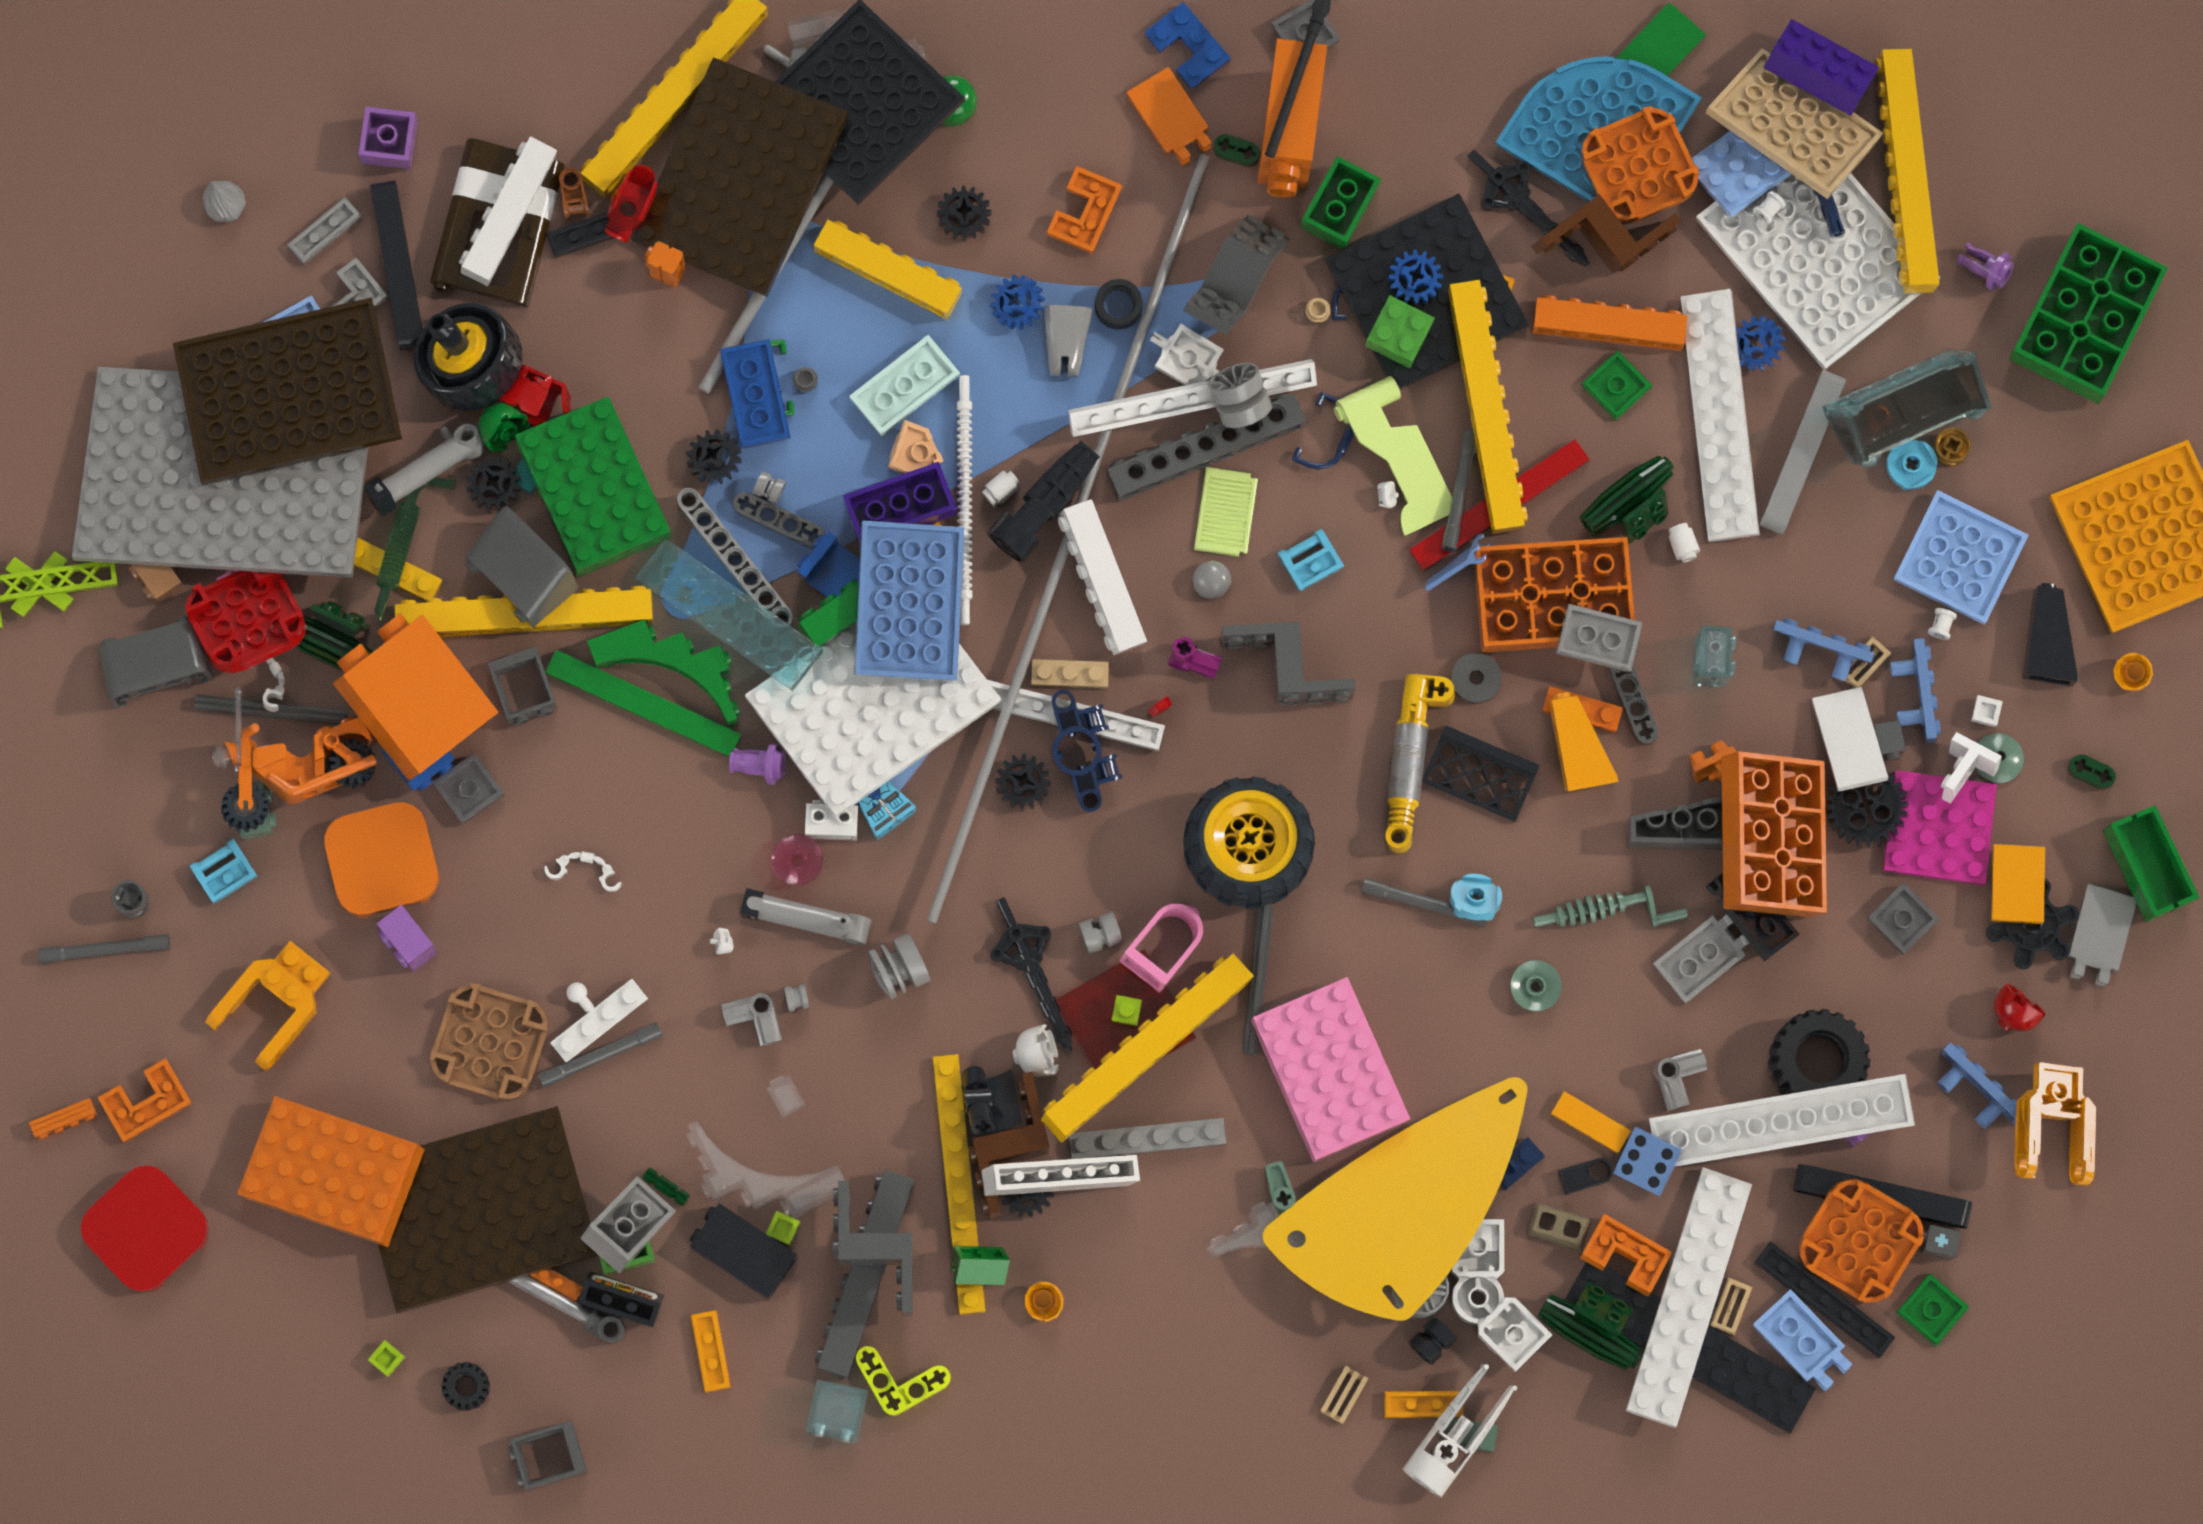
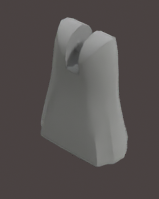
[1042,305,1093,377]

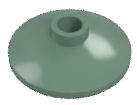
[1975,733,2024,784]
[1510,960,1562,1012]

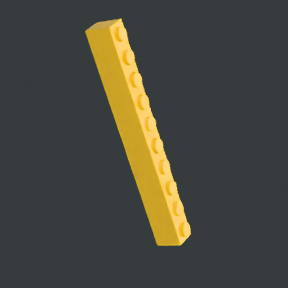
[581,0,768,199]
[1874,49,1940,294]
[1447,280,1528,535]
[395,586,654,637]
[1041,953,1254,1143]

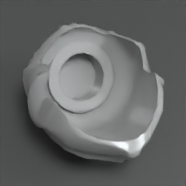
[203,180,246,222]

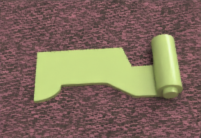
[1334,376,1452,536]

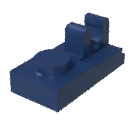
[1500,1137,1545,1191]

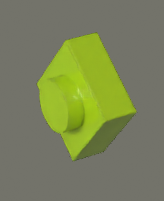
[1112,995,1142,1026]
[766,1211,800,1246]
[368,1340,406,1377]

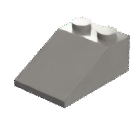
[580,1177,676,1273]

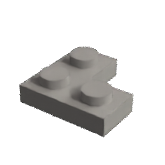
[333,257,388,308]

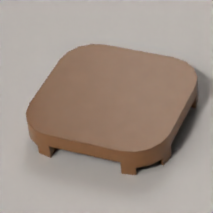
[430,983,549,1101]

